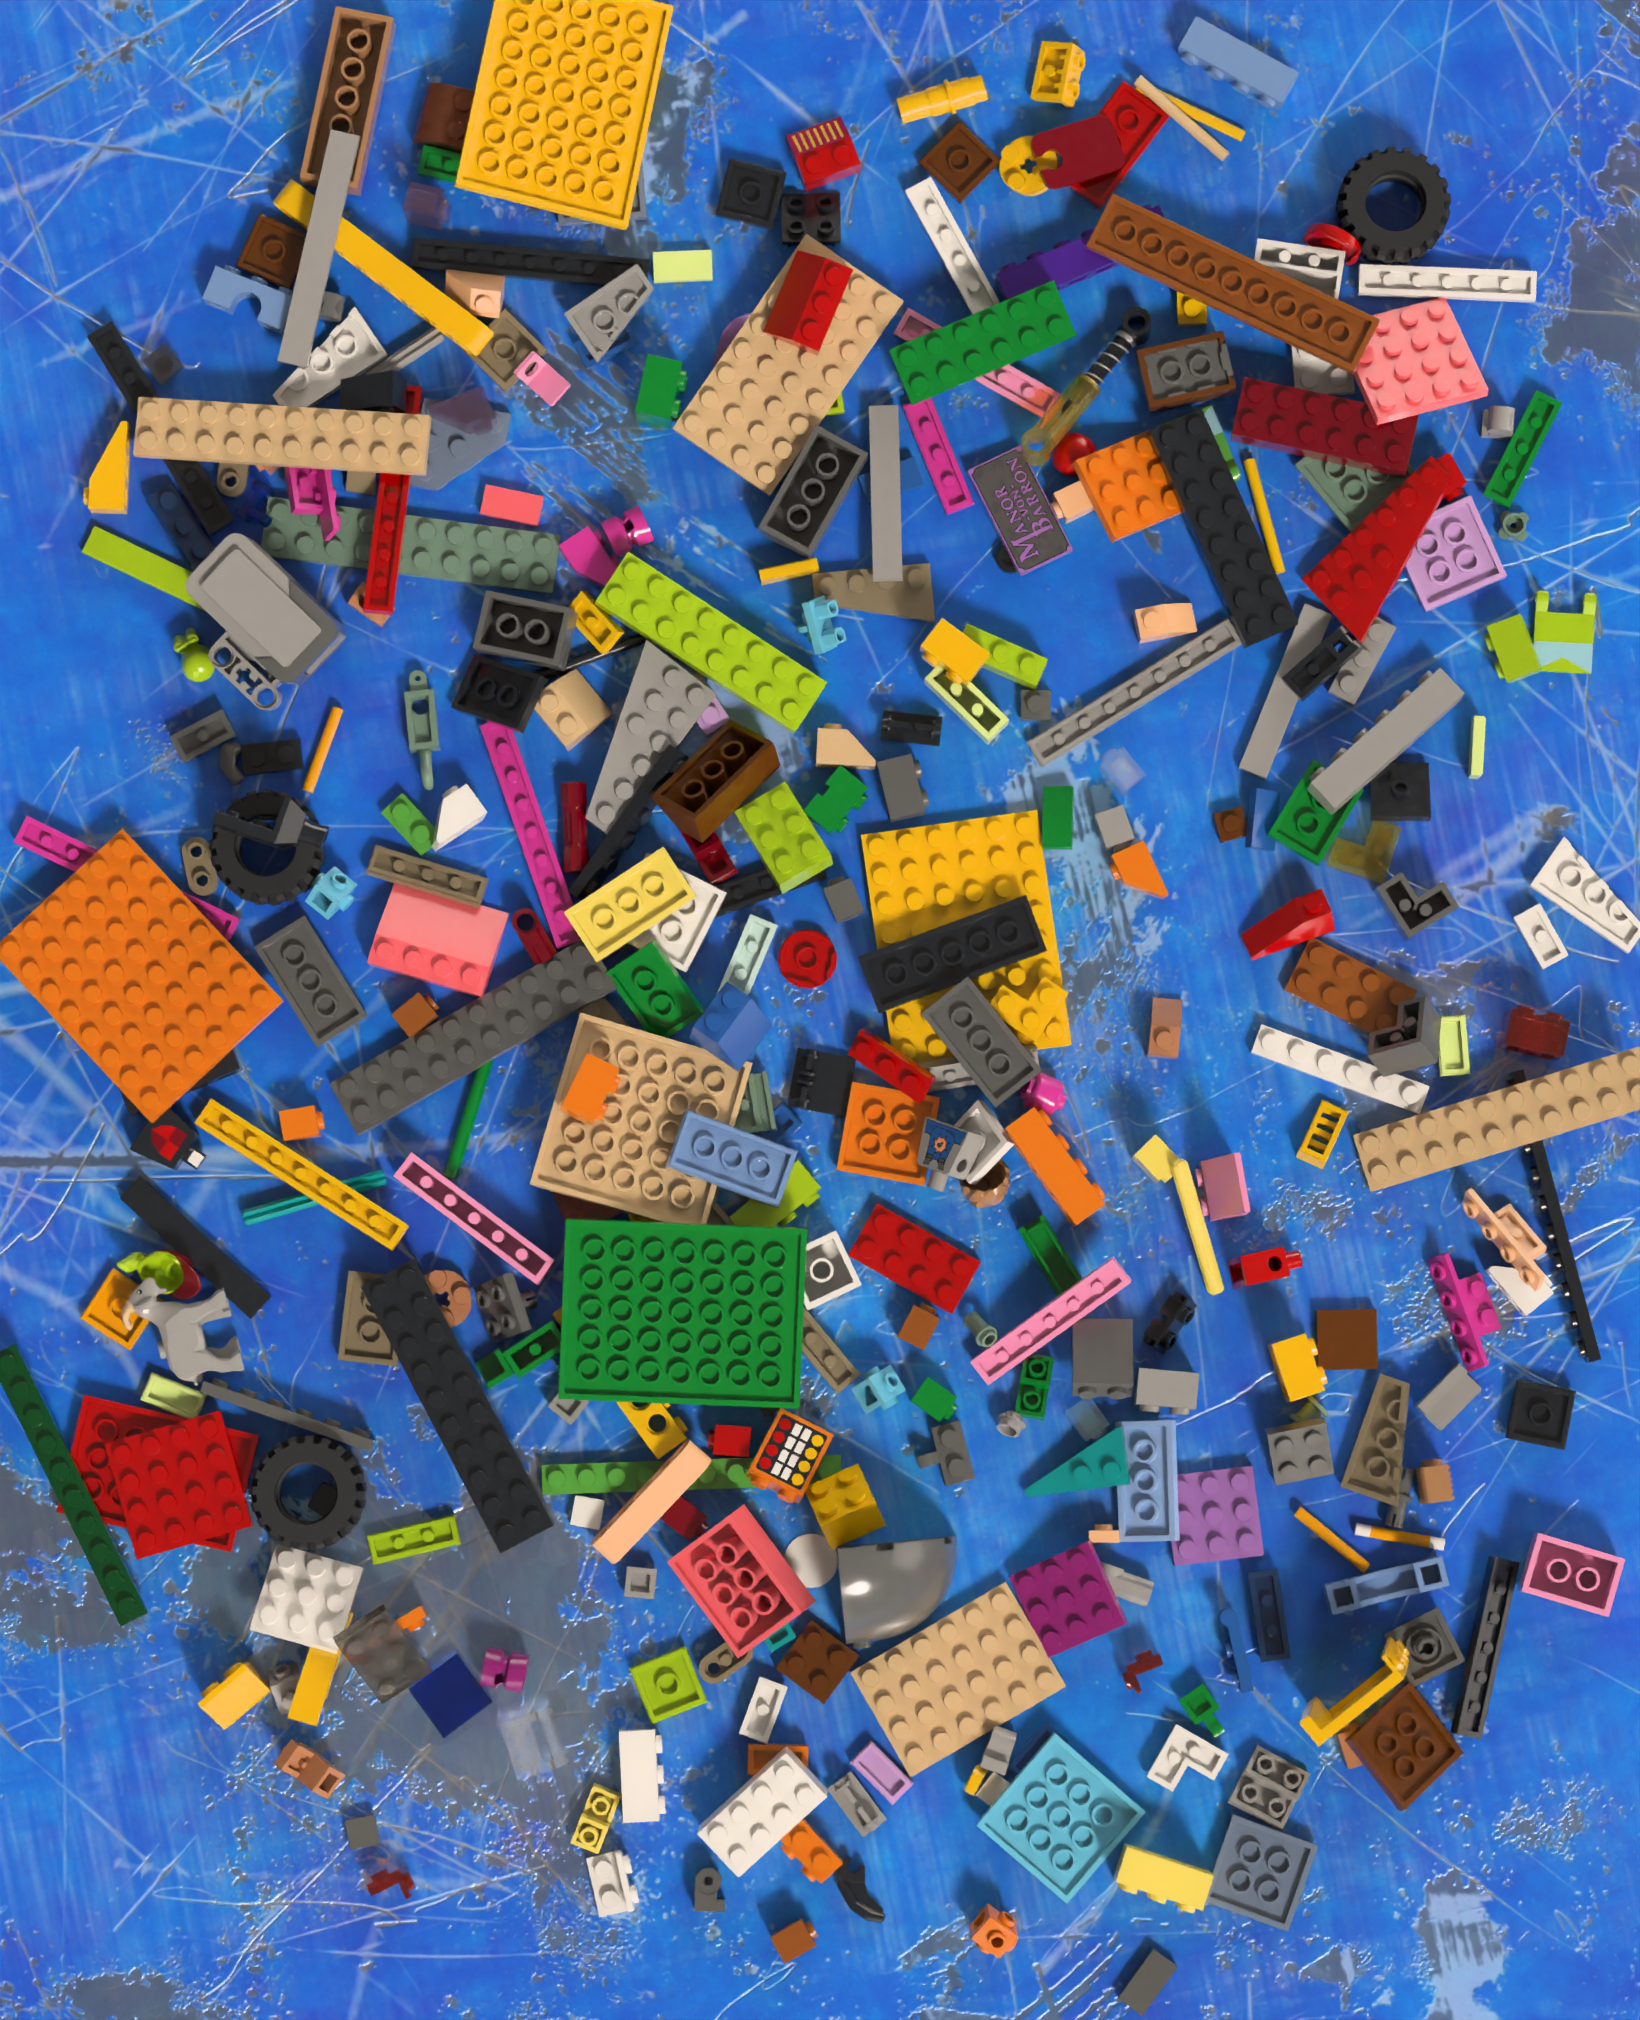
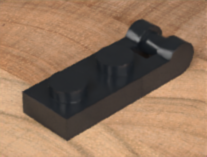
[1281,625,1364,702]

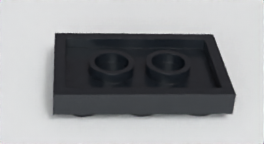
[451,654,547,733]

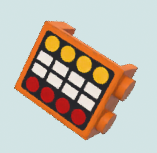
[746,1408,834,1504]

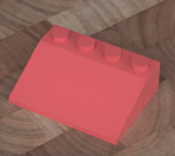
[367,883,509,998]
[667,1504,815,1659]

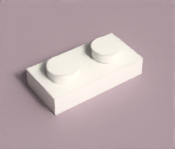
[1512,903,1568,970]
[739,1676,788,1744]

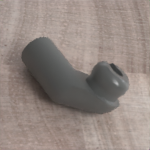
[218,741,245,787]

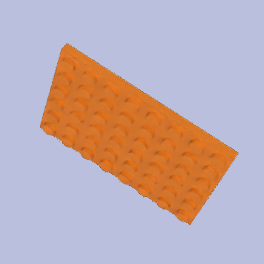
[0,828,284,1124]

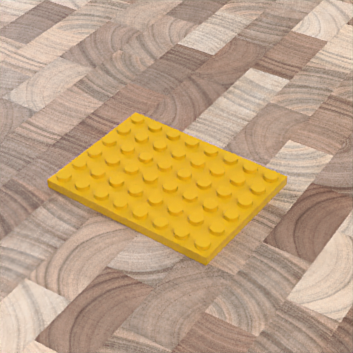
[454,0,674,231]
[861,810,1072,1064]

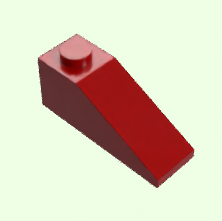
[1241,889,1335,961]

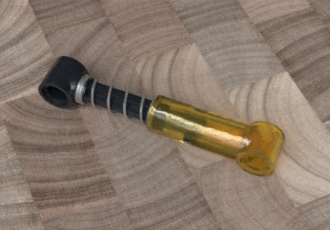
[1021,307,1151,466]

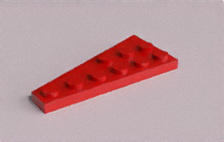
[1301,456,1453,644]

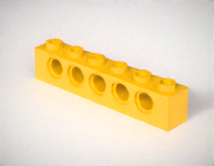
[552,1307,689,1460]

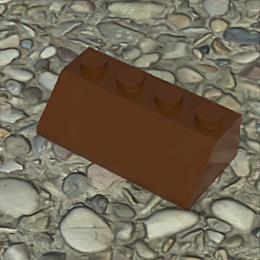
[652,719,781,843]

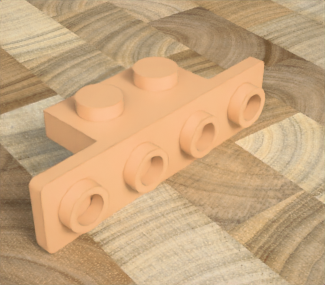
[1462,1188,1547,1291]

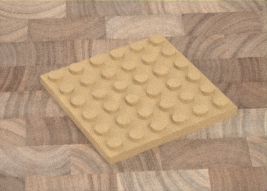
[529,1013,752,1224]

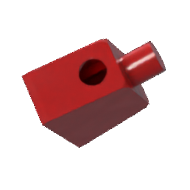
[1227,1247,1302,1289]

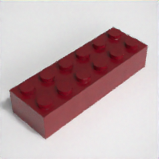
[1230,377,1419,478]

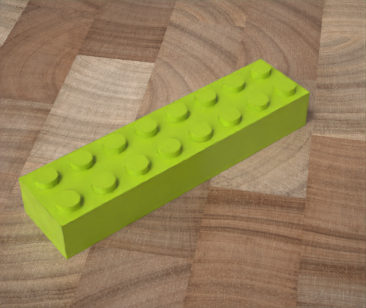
[594,552,828,735]

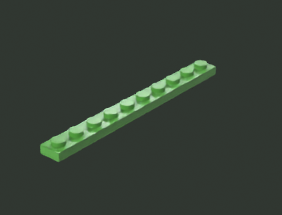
[542,1455,842,1495]

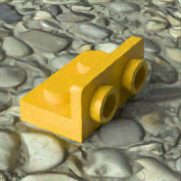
[1030,41,1085,108]

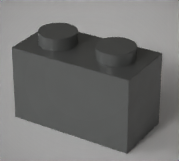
[877,754,930,823]

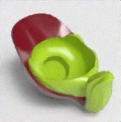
[117,1249,201,1299]

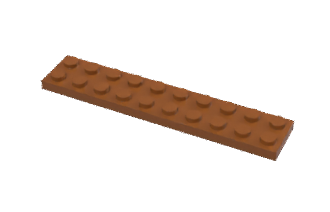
[1086,194,1380,375]

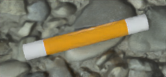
[1354,1523,1445,1551]

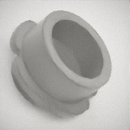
[997,1411,1026,1438]

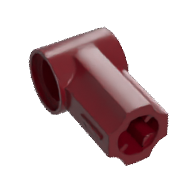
[512,908,558,966]

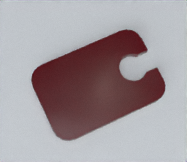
[1030,115,1125,190]

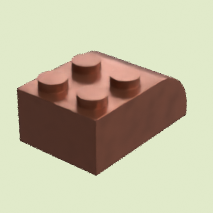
[412,83,474,153]

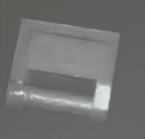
[499,1706,570,1781]

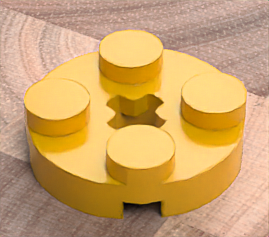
[999,136,1059,196]

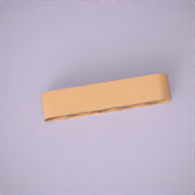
[591,1439,712,1565]

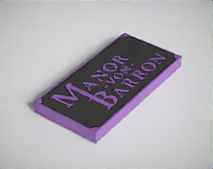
[967,446,1073,577]

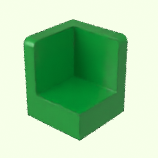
[475,1348,516,1390]

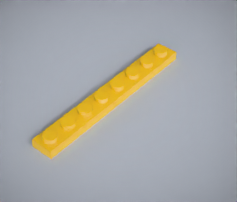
[194,1099,409,1252]

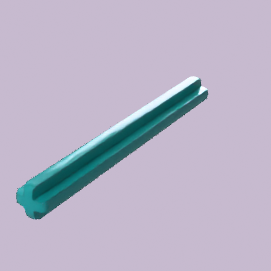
[242,1170,387,1225]

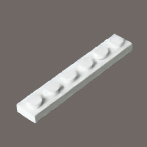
[905,177,1000,315]
[1358,264,1537,303]
[1251,1024,1430,1115]

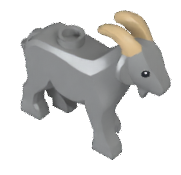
[121,1277,245,1386]

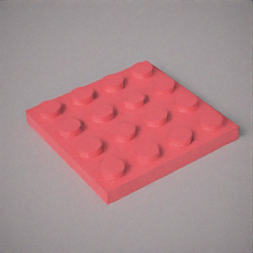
[1354,298,1489,425]

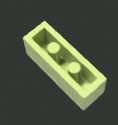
[924,665,1009,745]

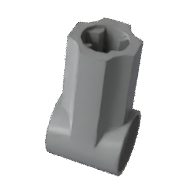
[1100,1561,1155,1607]

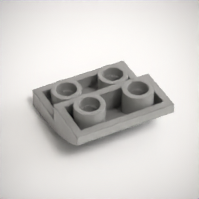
[1227,1745,1310,1831]

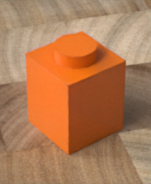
[279,1105,325,1142]

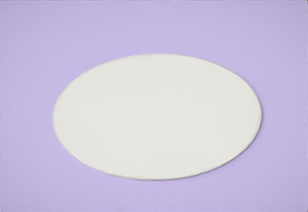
[784,1534,838,1588]

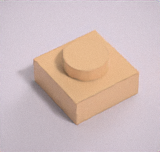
[1088,1524,1119,1543]

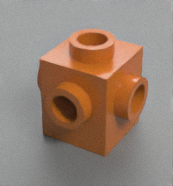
[969,1904,1018,1959]

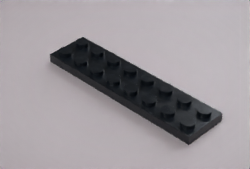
[1147,408,1298,649]

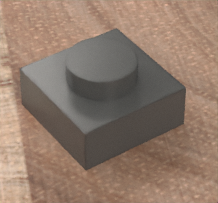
[1020,690,1051,721]

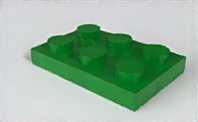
[1267,759,1364,866]
[605,939,705,1038]

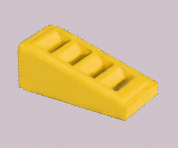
[1296,1099,1349,1169]

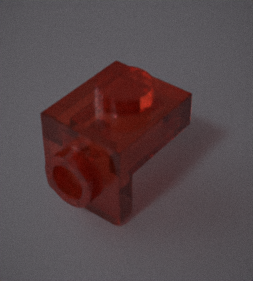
[1122,1649,1164,1695]
[366,1868,416,1899]

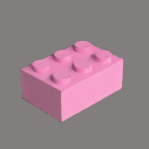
[1517,1532,1625,1617]

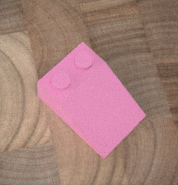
[1195,1152,1251,1222]

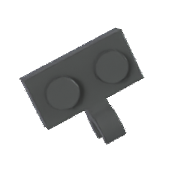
[916,1420,975,1486]

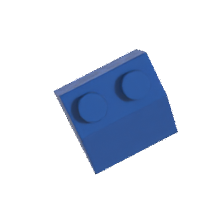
[689,982,772,1072]

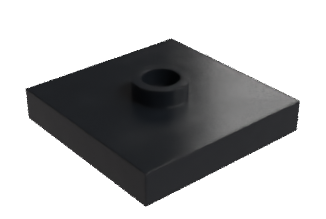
[715,158,787,231]
[1369,763,1431,821]
[1505,1379,1576,1450]

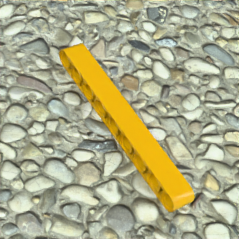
[272,179,494,357]

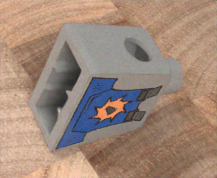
[917,1117,986,1192]

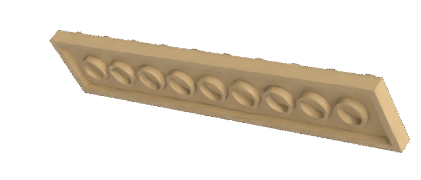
[133,397,432,476]
[1353,1046,1640,1192]

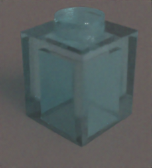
[1064,1399,1110,1443]

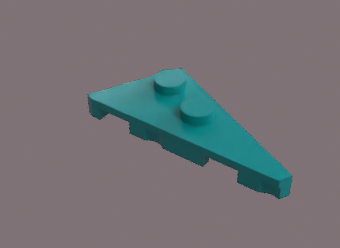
[1025,1427,1130,1497]

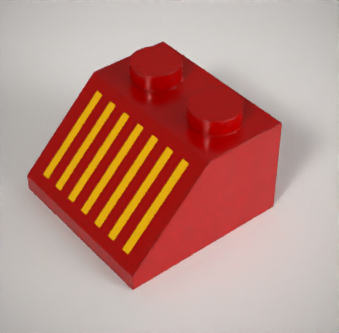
[785,116,861,192]

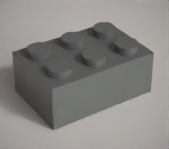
[472,590,578,671]

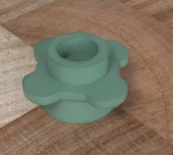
[1498,511,1529,541]

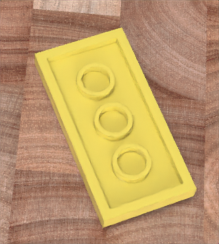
[564,846,697,963]

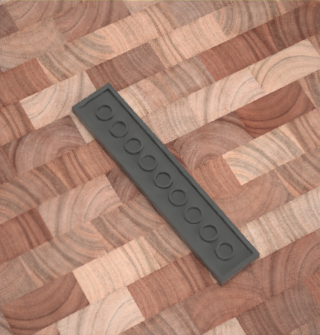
[329,940,617,1136]

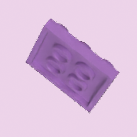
[1171,1466,1264,1566]

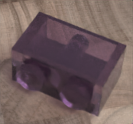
[403,182,452,231]

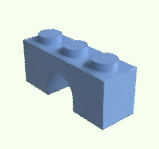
[202,265,293,335]

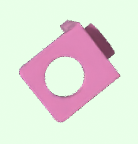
[514,351,570,406]

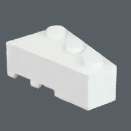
[1254,238,1346,299]

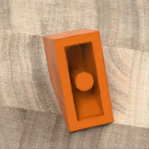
[1108,840,1169,899]

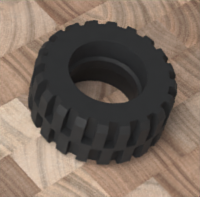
[1335,146,1451,265]
[209,789,326,906]
[249,1435,367,1550]

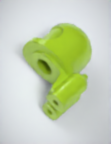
[173,628,215,682]

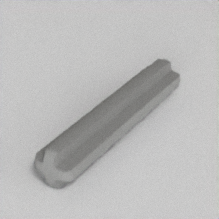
[366,327,444,375]

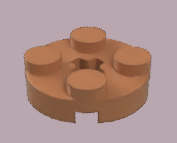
[425,1270,472,1327]

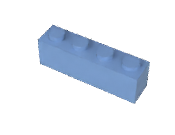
[1177,16,1299,110]

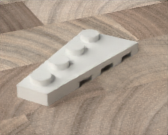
[273,307,388,408]

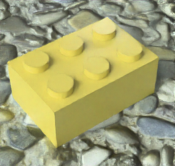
[1113,1843,1214,1913]

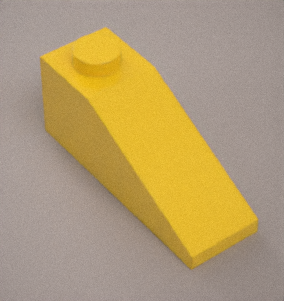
[84,421,131,514]

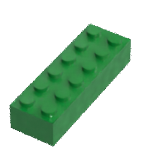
[889,280,1077,406]

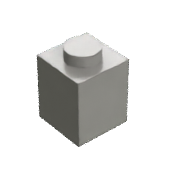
[1094,805,1135,853]

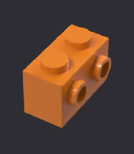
[560,1053,622,1126]
[780,1818,843,1884]

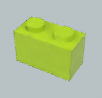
[1484,614,1543,684]

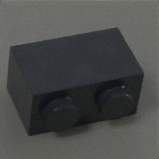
[340,370,407,413]

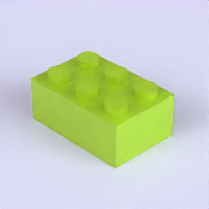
[734,782,833,894]

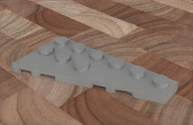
[585,640,717,835]

